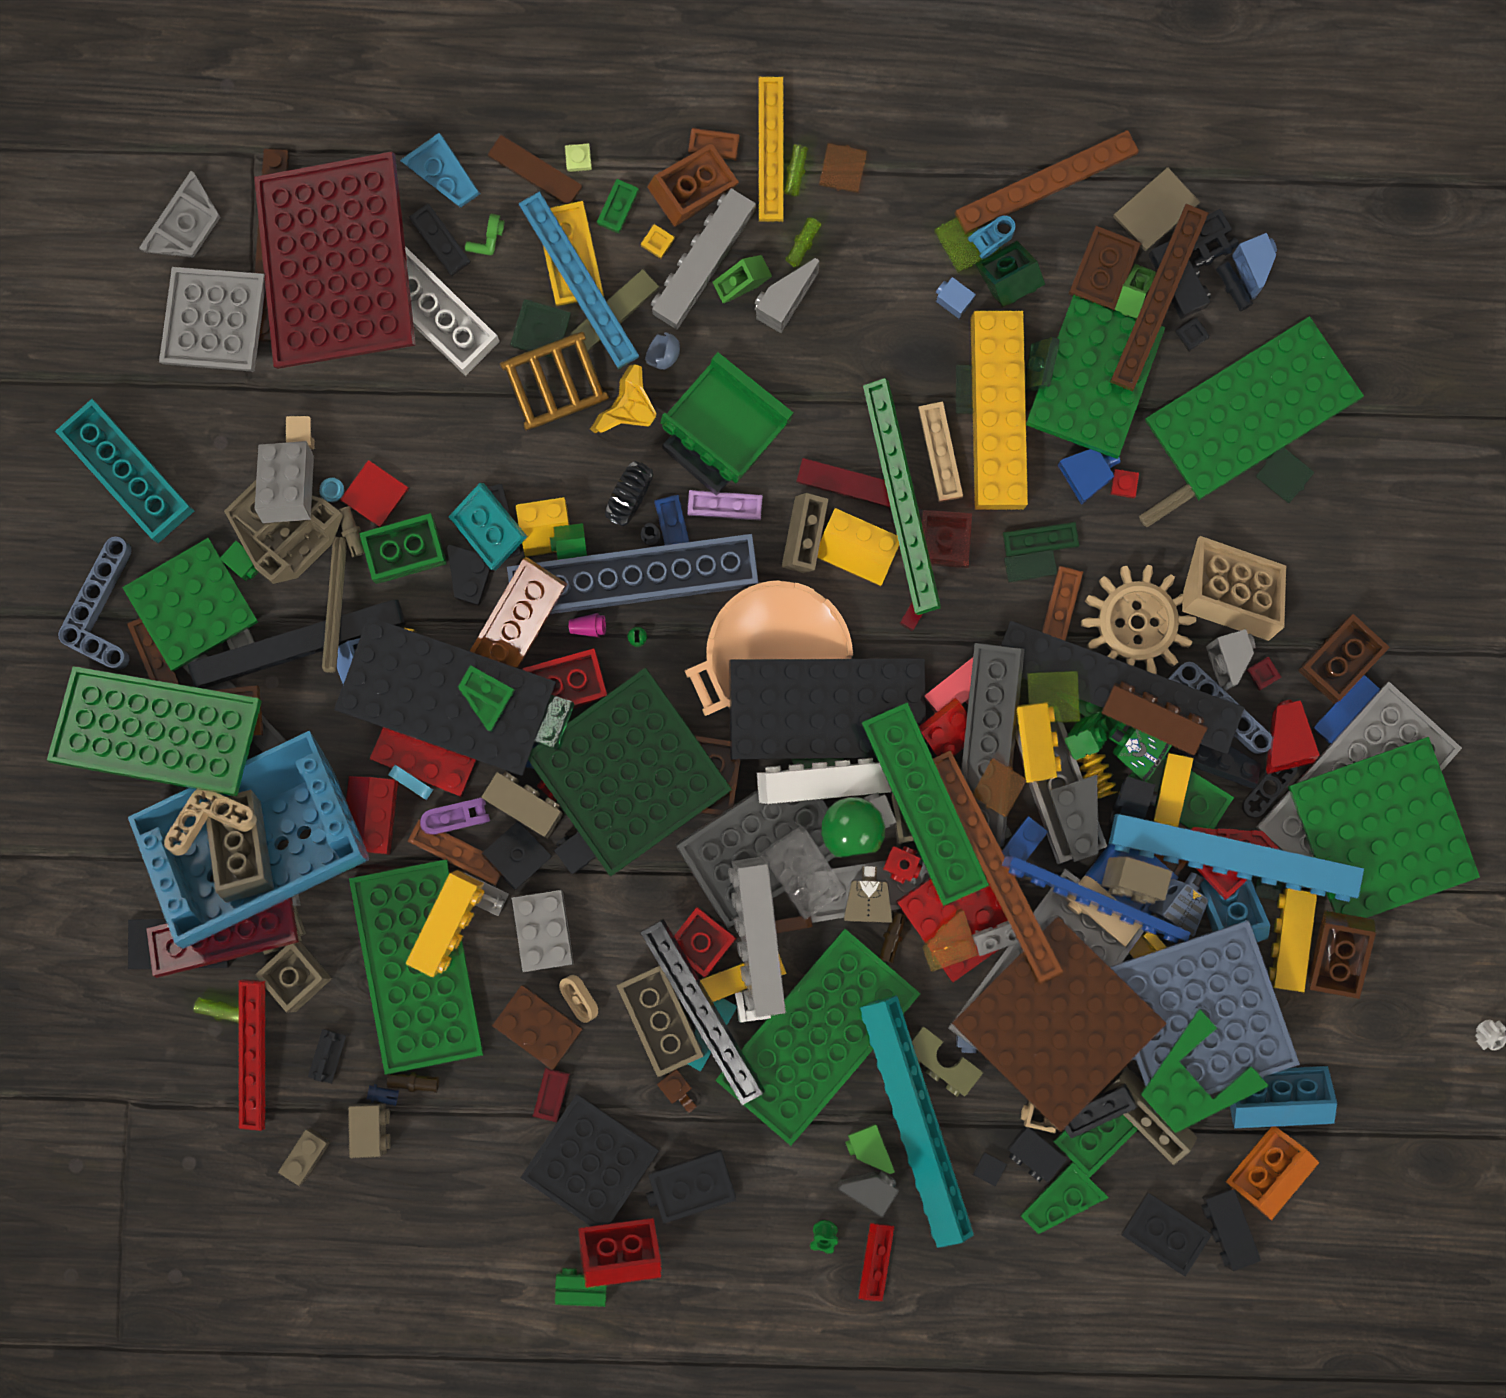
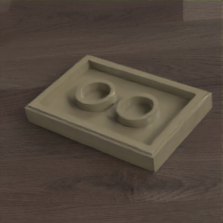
[1113,167,1200,252]

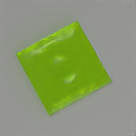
[934,217,1001,273]
[1027,671,1080,723]

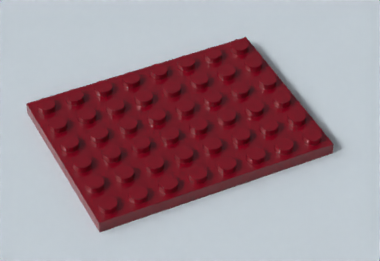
[254,152,416,369]

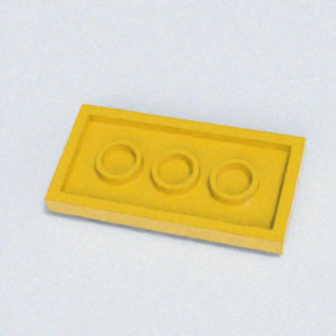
[543,201,604,306]

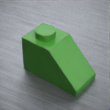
[713,255,772,303]
[1115,264,1156,318]
[845,1124,894,1174]

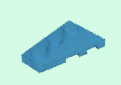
[400,133,480,207]

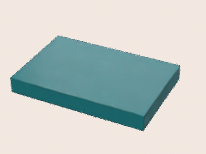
[449,483,527,570]

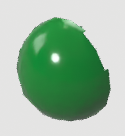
[821,797,885,857]

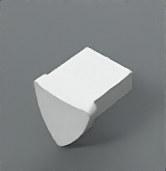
[735,992,771,1022]

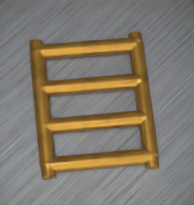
[500,332,609,430]

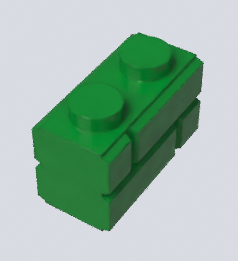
[1065,711,1113,760]
[555,1268,607,1307]

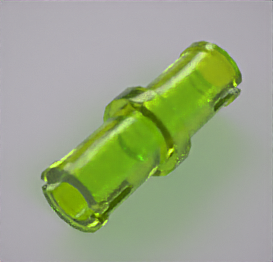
[784,145,808,196]
[785,217,821,267]
[194,997,239,1023]

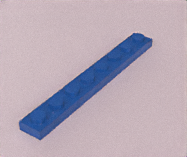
[1002,856,1191,944]

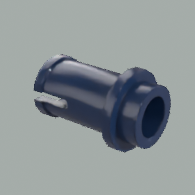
[366,1084,399,1106]

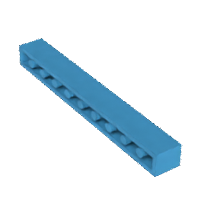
[1109,814,1364,902]

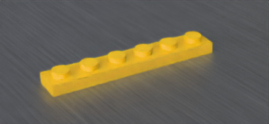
[759,77,783,221]

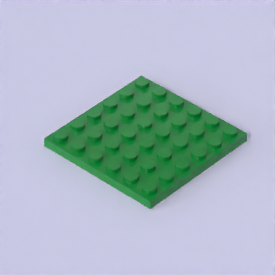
[1288,737,1480,918]

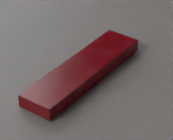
[796,458,891,508]

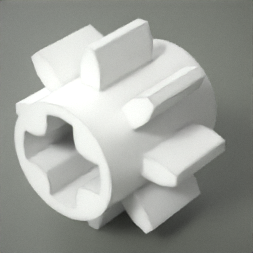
[1475,1020,1506,1051]

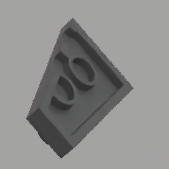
[1049,775,1098,862]

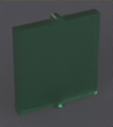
[1256,448,1315,504]

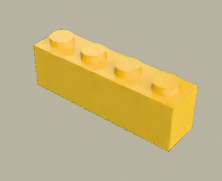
[1268,889,1317,992]

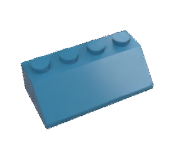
[1230,1066,1337,1128]

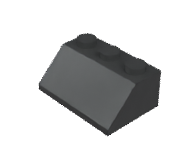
[837,1171,899,1217]

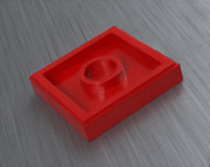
[340,460,409,527]

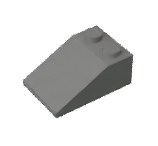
[755,258,820,333]

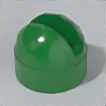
[628,627,647,647]

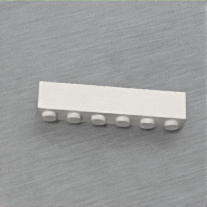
[757,758,892,804]

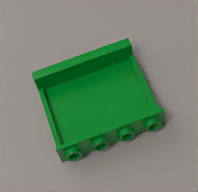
[661,352,794,484]

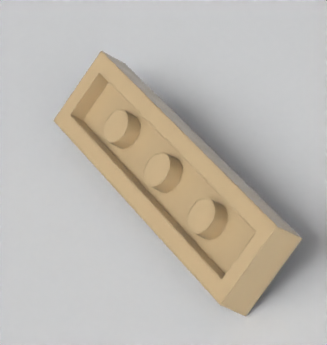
[918,402,963,502]

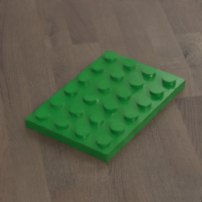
[1026,295,1165,459]

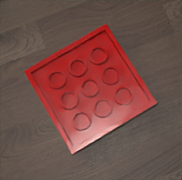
[370,727,477,797]
[896,874,1008,982]

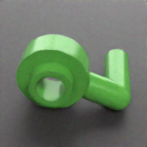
[465,214,504,255]

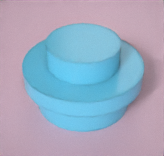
[319,478,344,502]

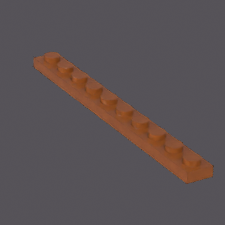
[933,751,1063,984]

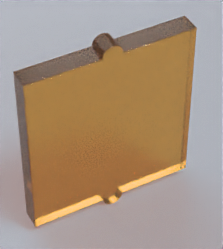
[819,143,867,193]
[973,758,1026,817]

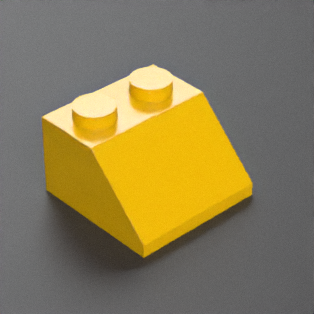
[516,497,570,557]

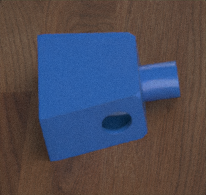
[1058,449,1121,505]

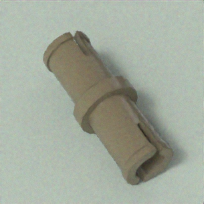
[338,506,365,558]

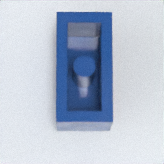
[1001,816,1048,861]

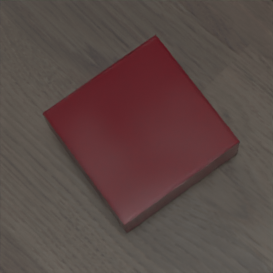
[1247,657,1282,691]

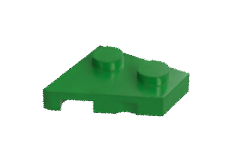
[458,665,515,732]

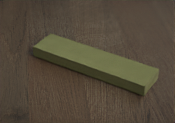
[571,269,659,352]

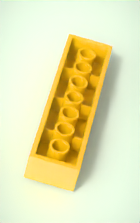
[971,311,1028,510]

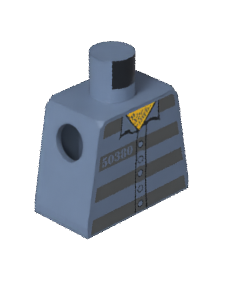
[1148,872,1208,937]

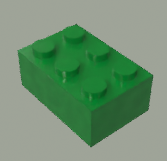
[359,513,447,584]

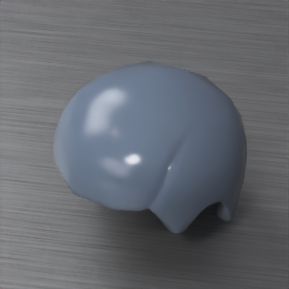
[645,332,680,369]

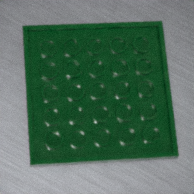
[529,668,733,877]

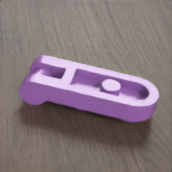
[420,798,490,835]

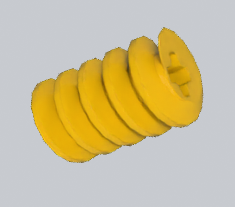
[1077,753,1117,799]

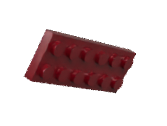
[146,897,299,978]

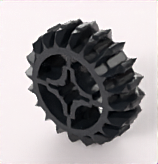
[605,461,653,526]

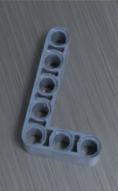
[58,536,132,670]
[1168,662,1272,754]

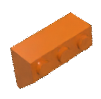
[1226,1126,1320,1220]

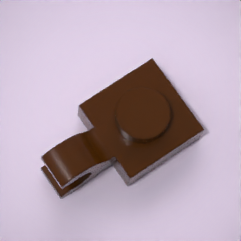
[657,1069,697,1113]

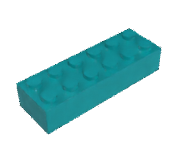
[55,399,194,543]

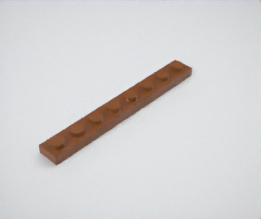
[955,130,1139,234]

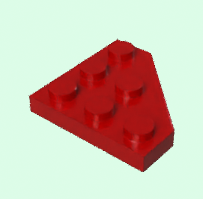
[1190,827,1280,900]

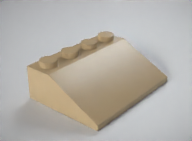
[1182,536,1286,641]

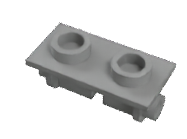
[465,873,509,916]
[972,921,1019,956]

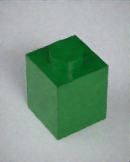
[550,523,587,560]
[220,541,258,581]

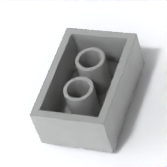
[255,441,314,523]
[512,890,574,972]

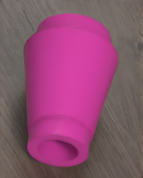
[569,613,606,637]

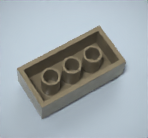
[205,790,274,903]
[617,966,705,1077]

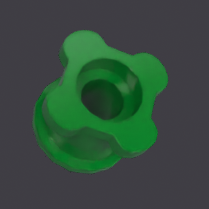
[810,1220,838,1254]

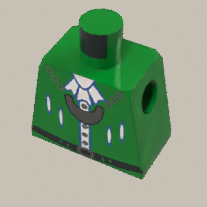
[1108,726,1172,782]

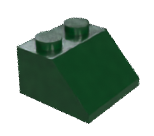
[975,241,1045,307]

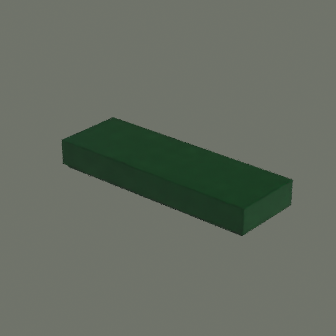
[1003,522,1079,558]

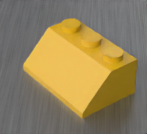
[817,508,899,586]
[1017,702,1062,783]

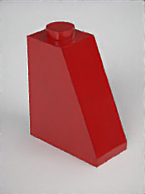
[1266,700,1319,774]

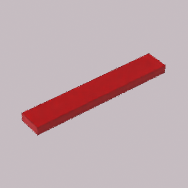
[239,979,265,1131]

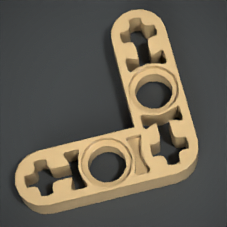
[164,789,257,856]

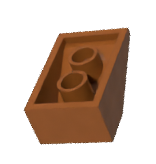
[647,143,739,227]

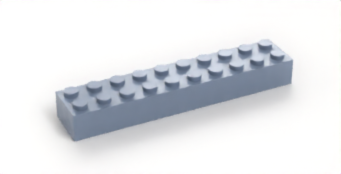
[507,534,759,614]

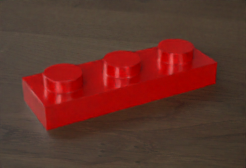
[858,1223,894,1301]

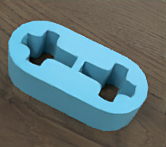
[388,765,433,800]

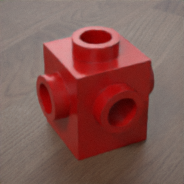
[882,846,923,884]

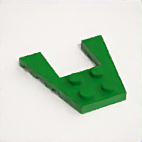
[1141,1008,1269,1133]

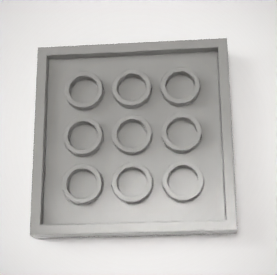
[159,267,266,372]

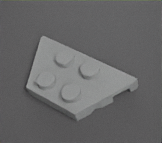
[139,171,220,257]

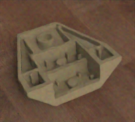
[224,480,343,584]

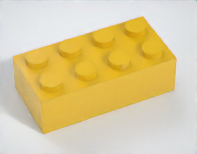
[406,870,485,977]

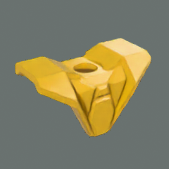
[590,364,657,433]

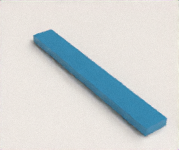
[519,191,639,369]

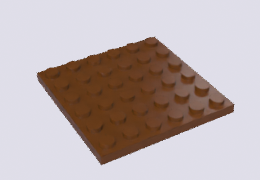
[951,917,1167,1132]

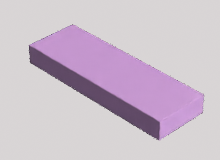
[688,490,762,521]

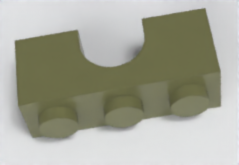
[912,1026,983,1097]

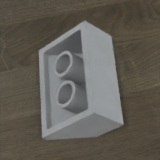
[1206,629,1255,692]

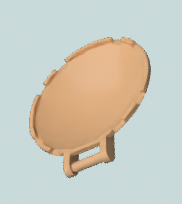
[685,580,853,716]

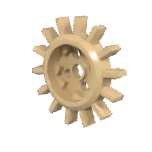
[1081,565,1196,674]

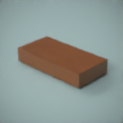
[688,128,739,160]

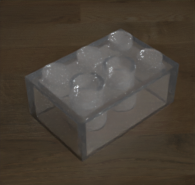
[759,825,846,919]

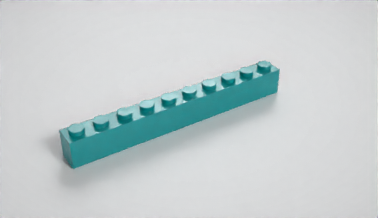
[860,996,974,1248]

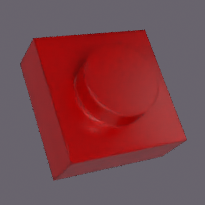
[1110,469,1139,498]

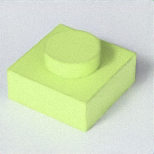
[565,144,592,172]

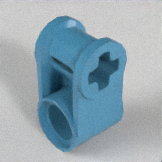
[968,216,1015,259]

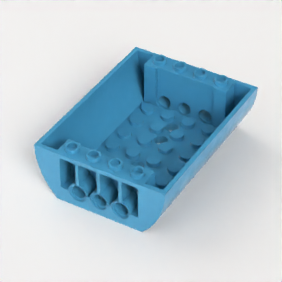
[128,731,369,949]

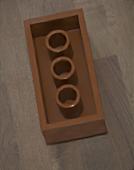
[1102,681,1207,755]

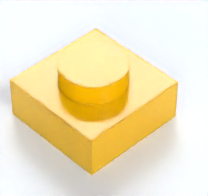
[641,224,675,259]

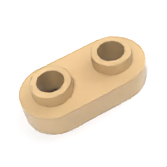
[559,975,598,1023]

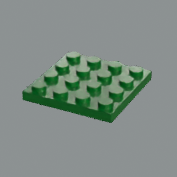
[122,538,258,672]

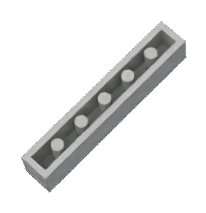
[651,188,756,330]

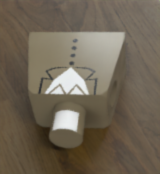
[844,866,892,923]

